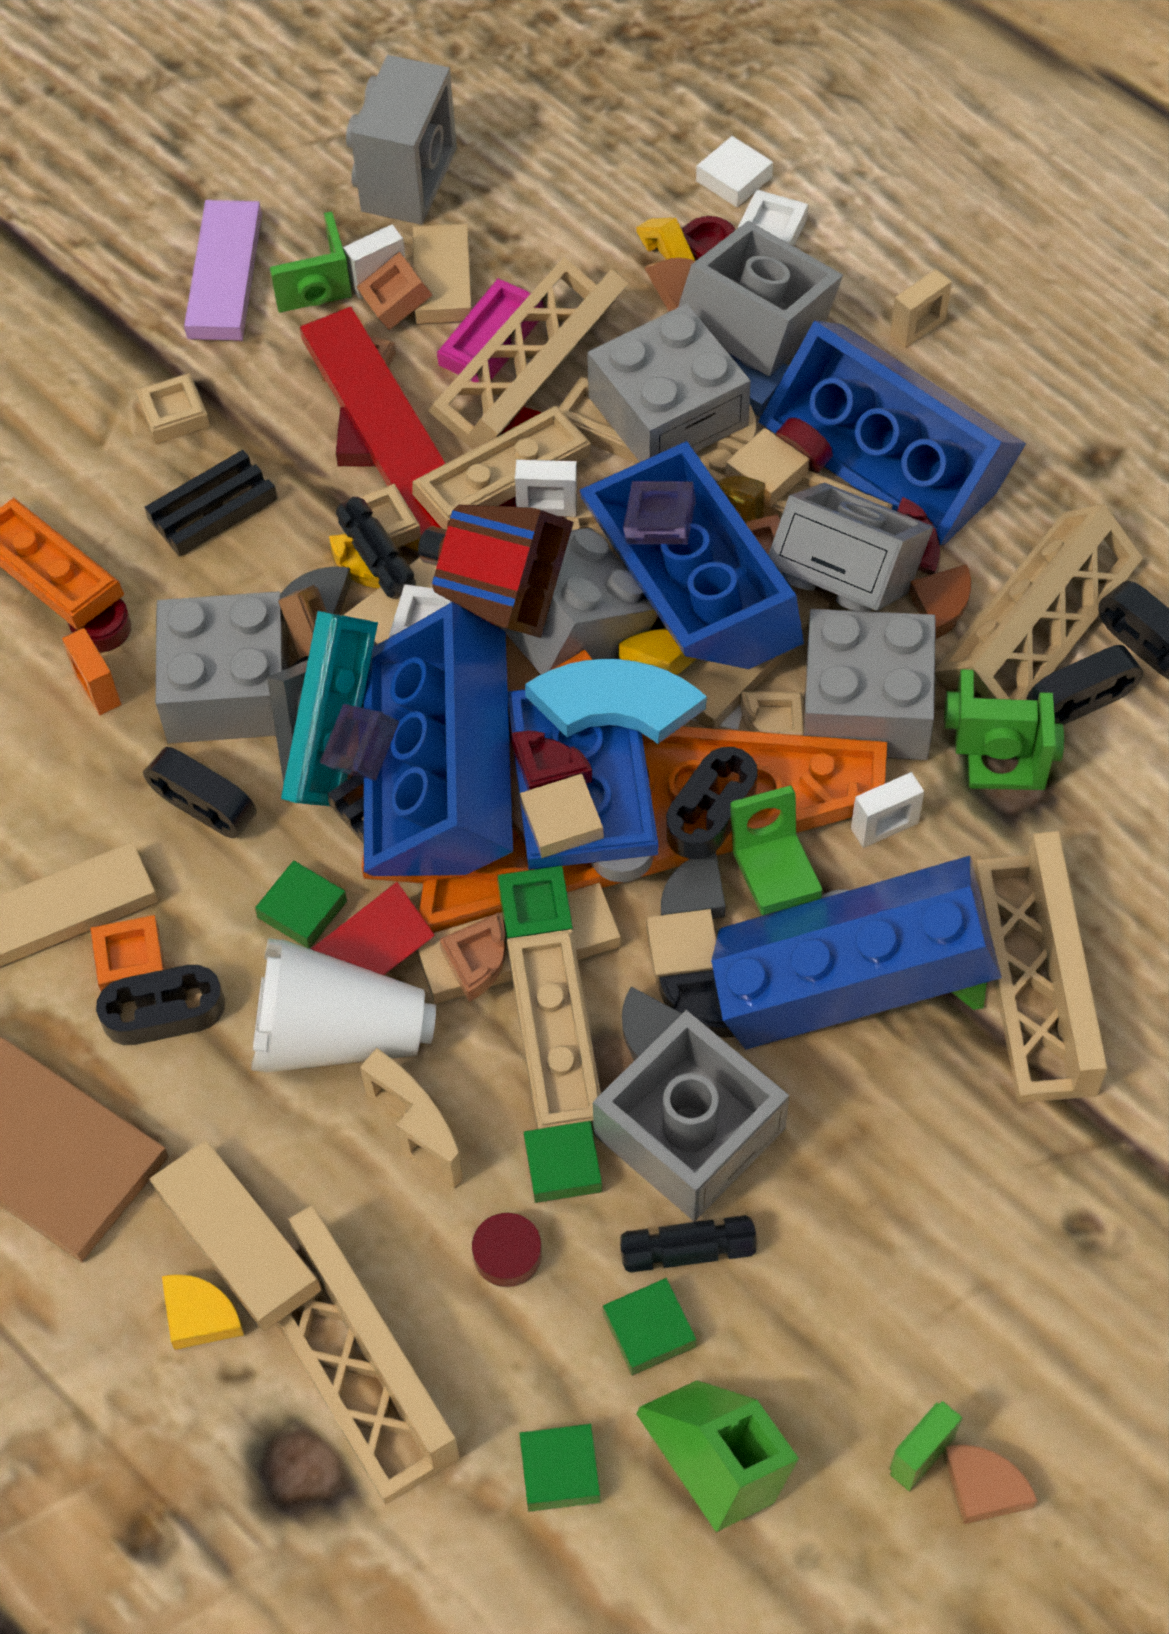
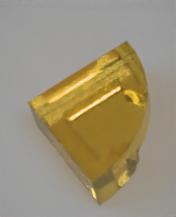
[717,476,765,522]

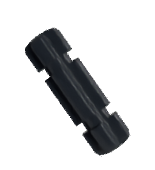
[336,496,416,599]
[620,1215,757,1273]

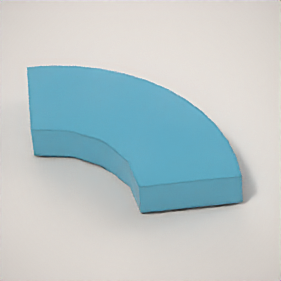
[525,659,707,744]

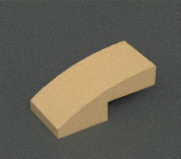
[360,1048,463,1189]

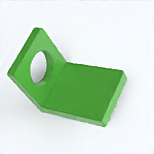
[270,211,352,313]
[968,692,1064,790]
[730,786,822,915]

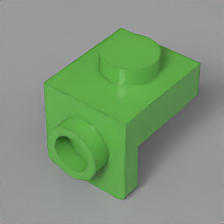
[944,669,1038,759]

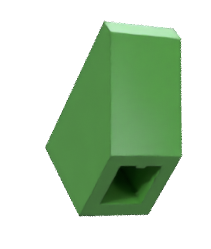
[636,1380,799,1533]

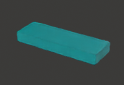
[281,611,378,807]

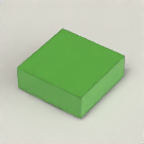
[890,1401,963,1492]

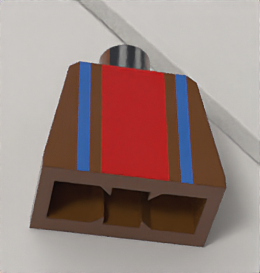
[418,504,574,638]

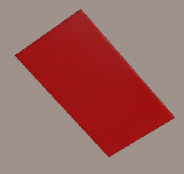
[311,882,435,975]

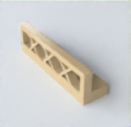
[428,257,629,450]
[935,504,1143,700]
[974,831,1108,1103]
[278,1205,460,1505]

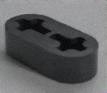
[1098,581,1169,680]
[1026,645,1143,725]
[143,747,257,838]
[666,747,758,859]
[96,965,225,1045]

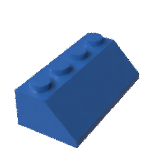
[758,320,1026,545]
[579,441,804,669]
[363,602,513,876]
[711,855,1002,1050]

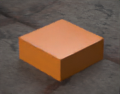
[62,628,121,716]
[90,915,165,991]

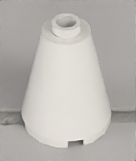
[251,938,436,1073]

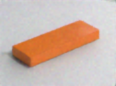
[0,498,125,630]

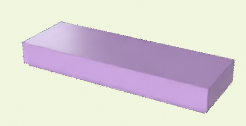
[184,200,262,341]

